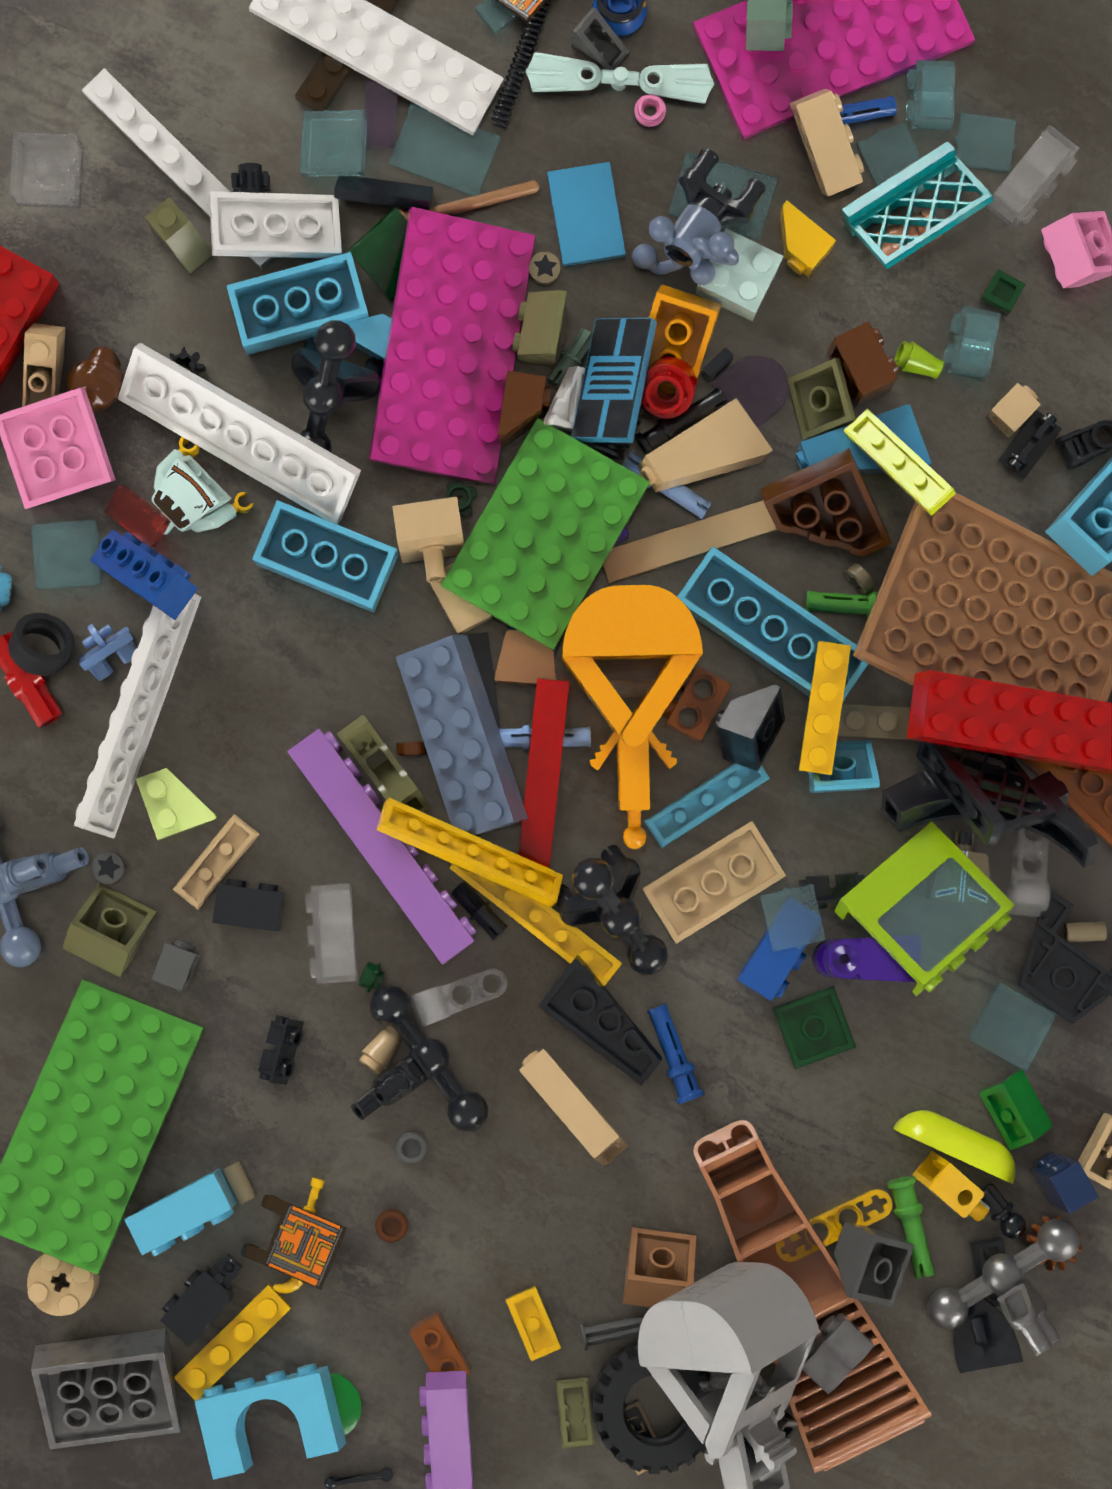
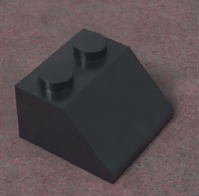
[715,685,785,771]

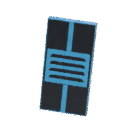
[571,318,657,443]

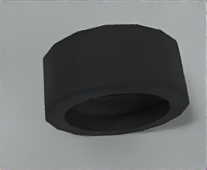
[8,612,74,676]

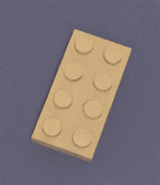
[642,821,786,944]

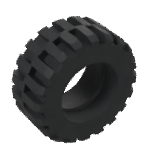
[592,1344,714,1474]

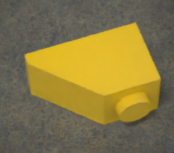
[780,200,836,277]

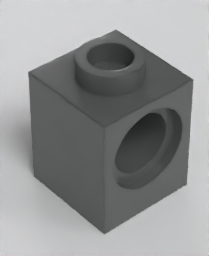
[151,939,200,991]

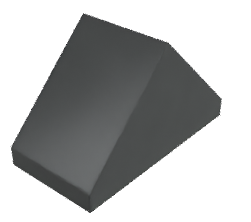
[572,7,630,70]

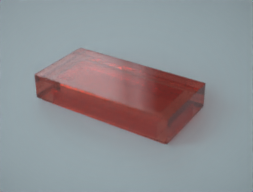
[104,485,171,548]

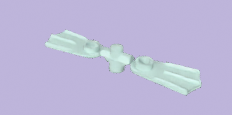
[526,52,714,104]

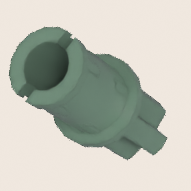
[546,328,592,389]

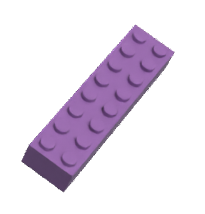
[287,728,477,965]

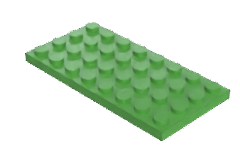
[0,979,203,1275]

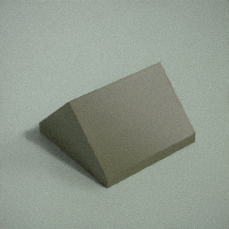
[787,358,856,440]

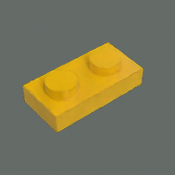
[506,1286,561,1361]

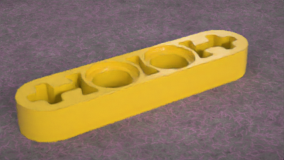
[775,1189,893,1262]

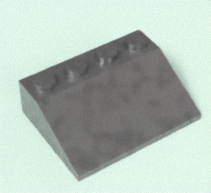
[31,1328,181,1450]

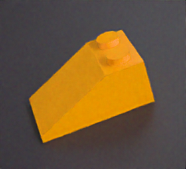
[648,284,722,394]

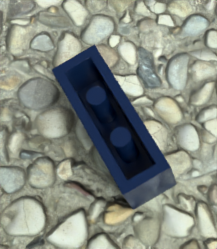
[1031,1152,1099,1214]

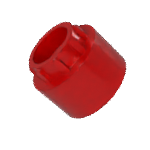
[641,357,698,419]

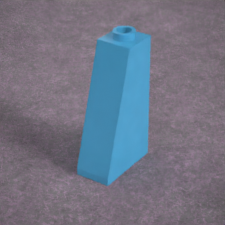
[795,404,932,475]

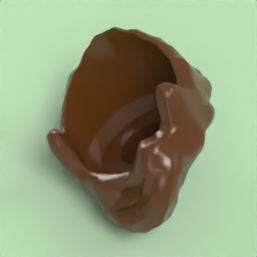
[67,347,123,413]

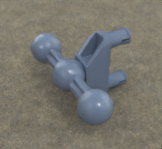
[0,817,89,967]

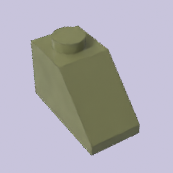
[145,197,214,275]

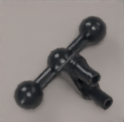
[291,320,384,453]
[555,845,668,975]
[351,985,488,1132]

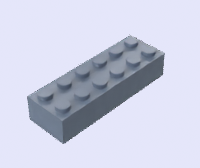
[396,635,528,836]

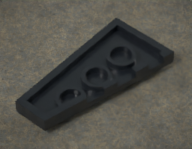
[538,955,662,1086]

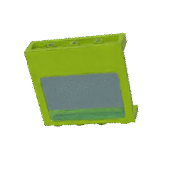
[834,821,1015,996]

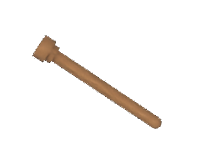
[398,180,539,221]

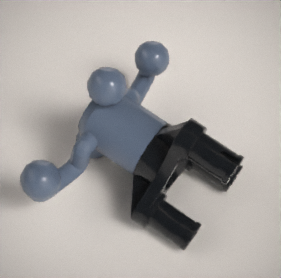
[632,148,766,285]

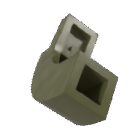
[337,715,432,813]

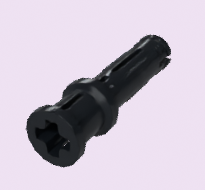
[635,388,728,456]

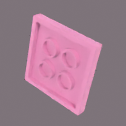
[0,387,116,509]

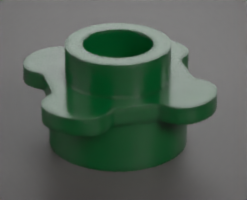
[446,481,477,517]

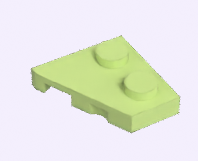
[136,768,217,840]

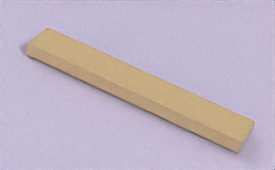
[603,500,777,584]

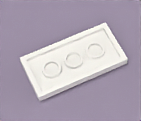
[209,191,342,258]

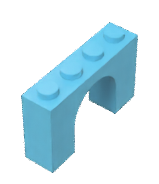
[194,1363,346,1480]

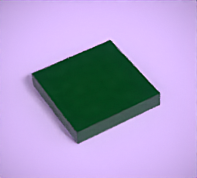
[347,208,408,300]
[772,986,856,1069]

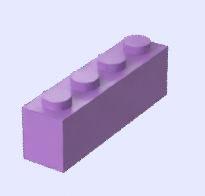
[419,1370,473,1489]

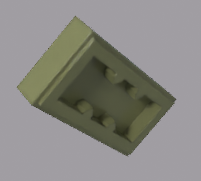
[556,1377,595,1449]

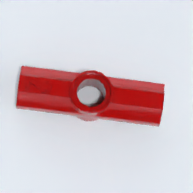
[0,632,63,729]

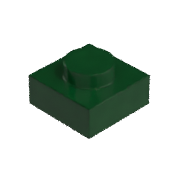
[981,269,1025,314]

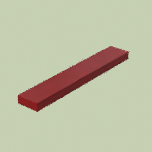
[519,678,570,869]

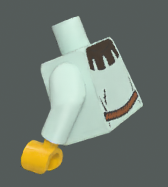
[152,437,254,535]

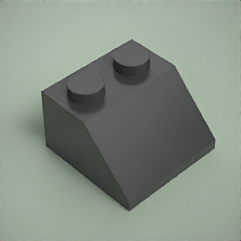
[834,1222,914,1307]

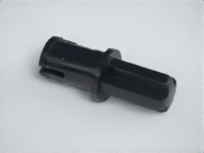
[451,882,508,940]

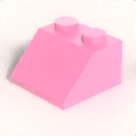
[1041,211,1112,289]

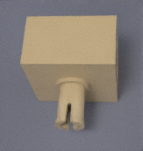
[392,497,464,583]

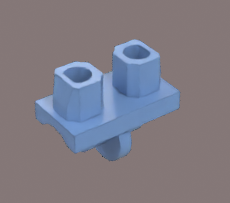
[79,623,136,681]

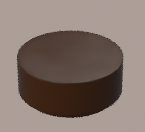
[396,741,427,756]
[375,1208,408,1243]

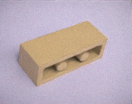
[789,89,864,196]

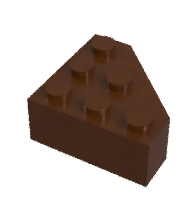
[760,448,892,557]

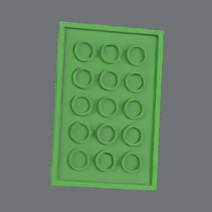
[441,418,650,651]

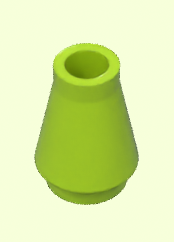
[894,341,944,379]

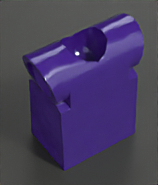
[812,936,921,982]

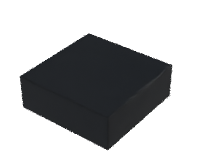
[701,347,734,383]

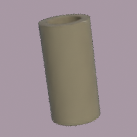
[1064,921,1107,943]
[222,1161,257,1205]

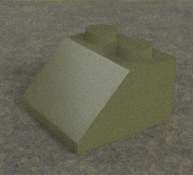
[512,290,567,368]
[62,883,157,977]

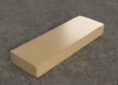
[172,814,260,910]

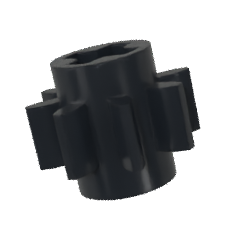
[231,163,270,193]
[169,347,206,376]

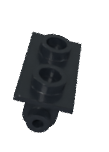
[998,410,1062,479]
[799,872,865,909]
[258,1015,304,1085]

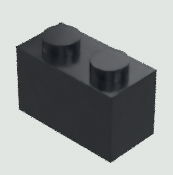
[212,879,285,931]

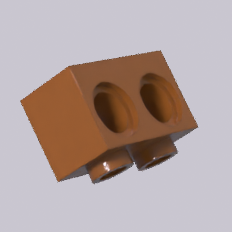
[663,666,731,744]

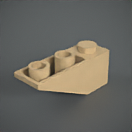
[22,323,65,407]

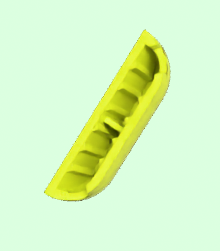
[893,1110,1016,1184]

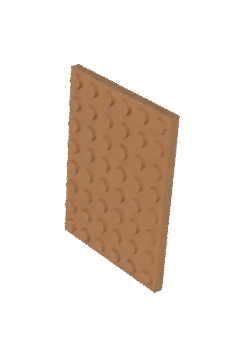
[853,492,1112,702]

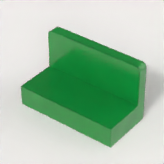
[979,1070,1053,1151]

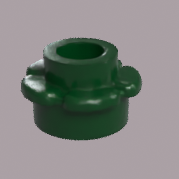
[358,961,385,993]

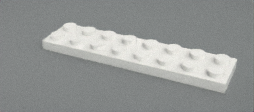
[249,0,504,136]
[117,343,361,524]
[74,594,201,838]

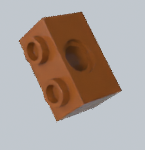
[409,1310,472,1376]

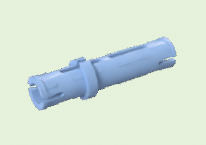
[622,451,712,520]
[499,725,591,751]

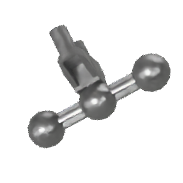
[927,1219,1080,1356]

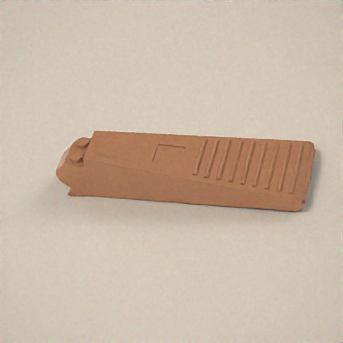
[693,1120,933,1473]

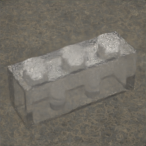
[985,125,1079,229]
[305,883,358,984]

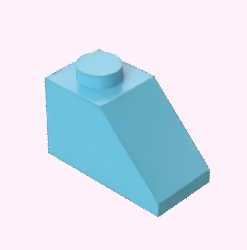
[346,314,392,362]

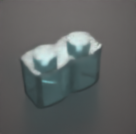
[906,60,955,130]
[944,306,1001,380]

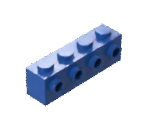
[90,529,199,620]

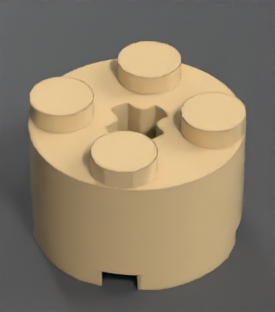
[27,1253,100,1316]

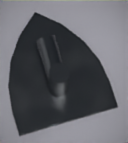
[954,1299,1023,1373]

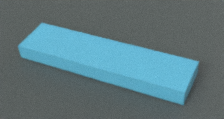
[644,763,770,848]

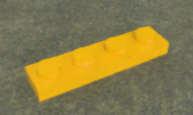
[799,641,851,775]
[173,1283,292,1400]

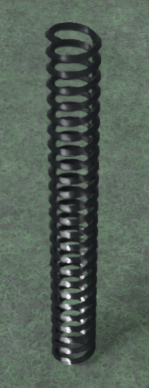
[491,0,552,128]

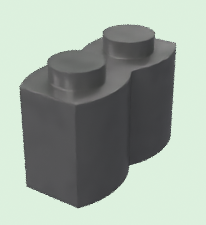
[802,1313,874,1394]

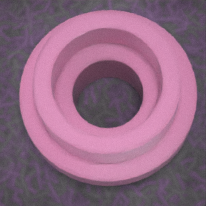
[634,94,666,127]

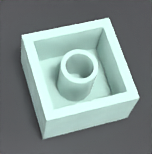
[696,228,784,322]

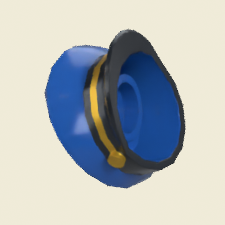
[592,0,647,36]

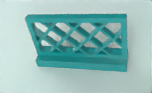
[842,141,994,270]

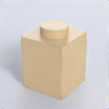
[986,383,1041,438]

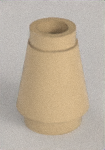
[359,1026,402,1075]

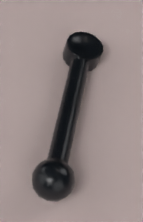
[324,1467,393,1489]

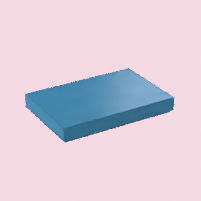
[547,162,626,267]

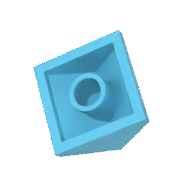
[808,740,880,793]

